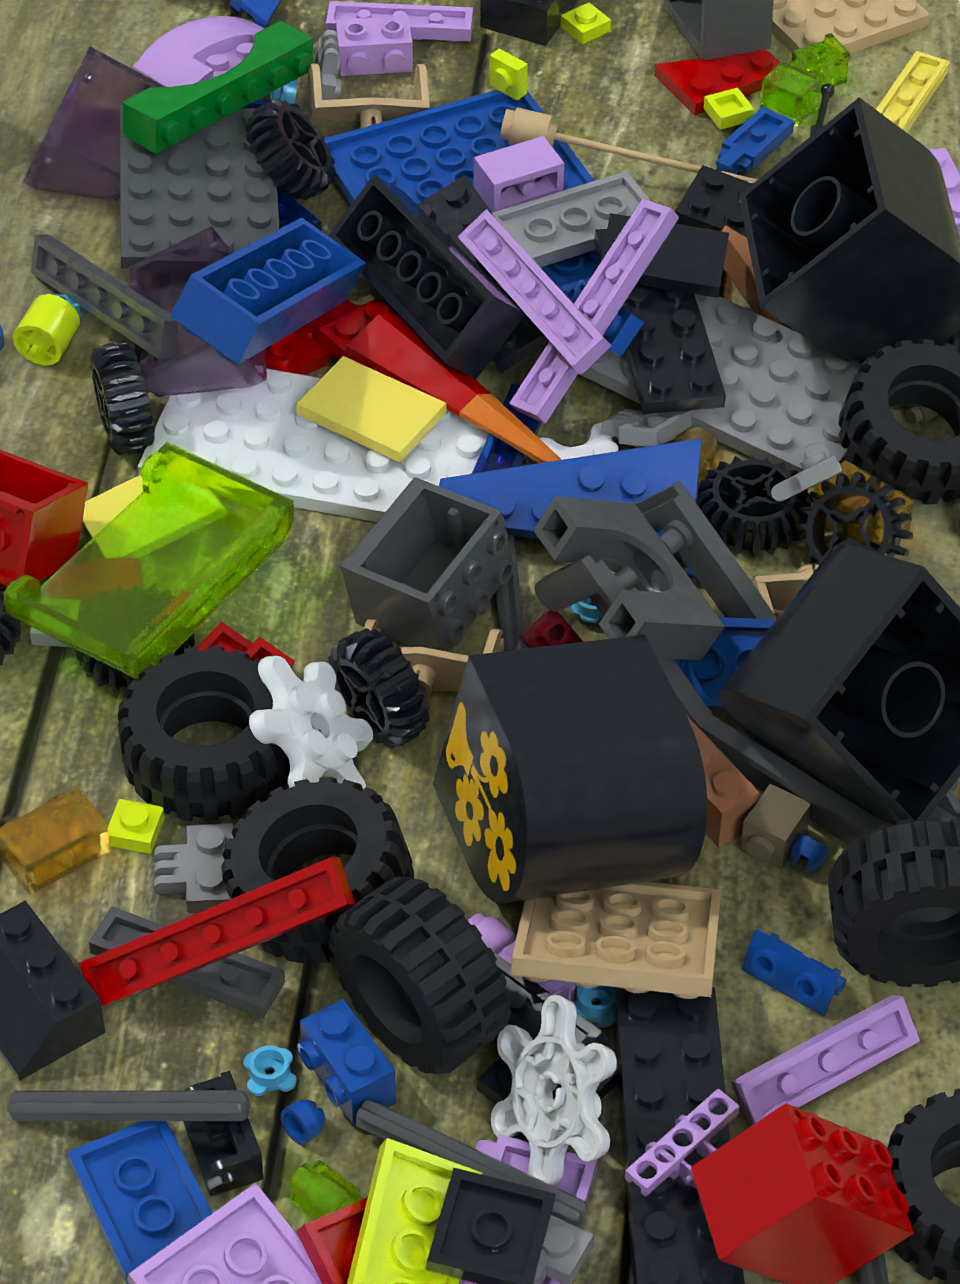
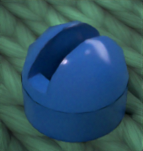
[789,833,831,873]
[281,1099,326,1145]

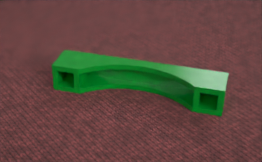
[122,20,314,154]

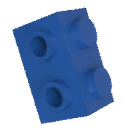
[297,999,396,1126]

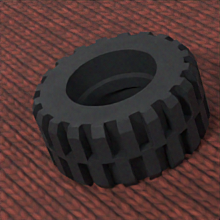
[838,339,960,505]
[118,646,290,822]
[221,777,414,964]
[828,817,960,987]
[329,877,511,1074]
[887,1089,960,1284]

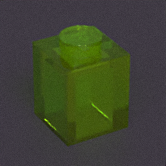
[760,61,821,126]

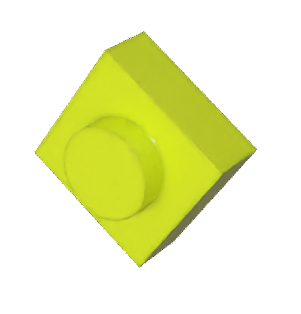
[560,2,611,45]
[489,48,528,101]
[703,87,754,130]
[105,799,165,854]

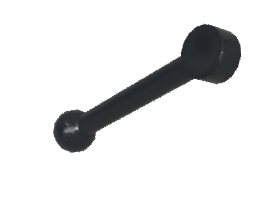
[810,83,835,136]

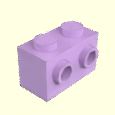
[336,15,413,76]
[474,136,565,212]

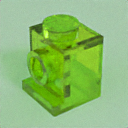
[789,33,850,95]

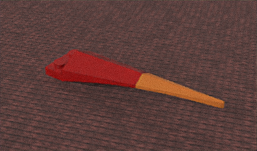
[317,297,562,463]

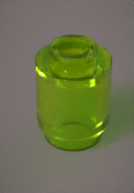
[288,1160,365,1220]

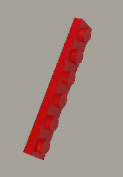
[79,857,355,1009]

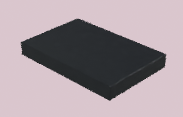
[600,213,729,298]

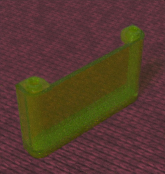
[3,442,294,681]

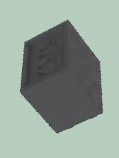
[664,0,774,60]
[340,477,514,652]

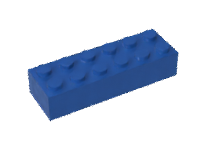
[170,218,366,364]

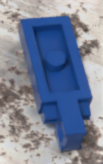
[716,107,794,175]

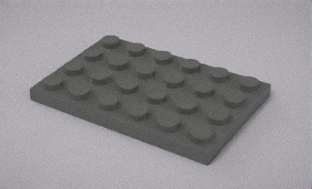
[120,105,279,271]

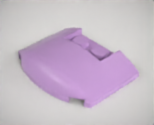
[133,16,265,87]

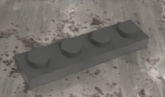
[89,906,285,1019]

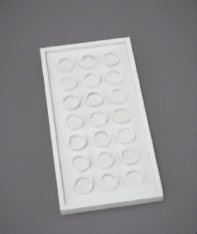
[138,355,498,522]

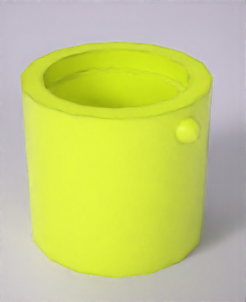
[12,294,80,366]

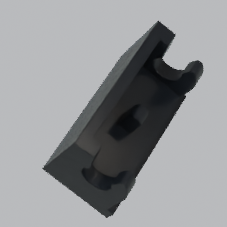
[183,1071,264,1197]

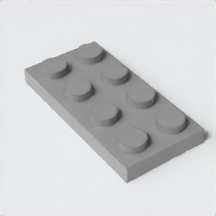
[492,171,651,267]

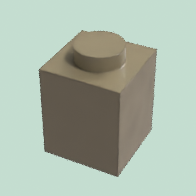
[740,784,811,870]

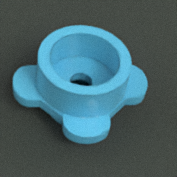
[270,79,297,104]
[572,985,620,1028]
[243,1045,296,1096]

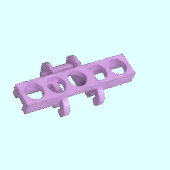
[625,1088,739,1197]

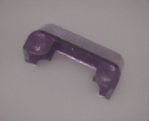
[22,46,165,201]
[128,226,267,397]

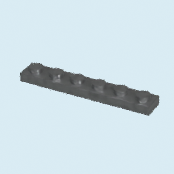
[31,234,178,360]

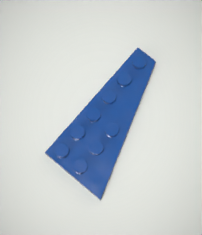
[439,438,701,559]

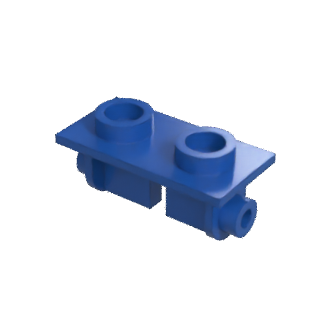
[741,929,847,1016]

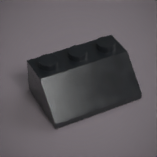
[0,900,106,1081]

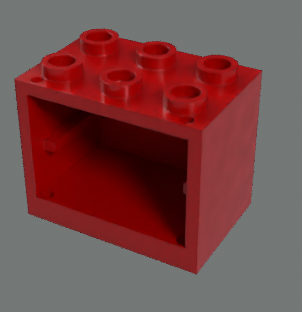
[0,450,88,592]
[691,1103,914,1284]

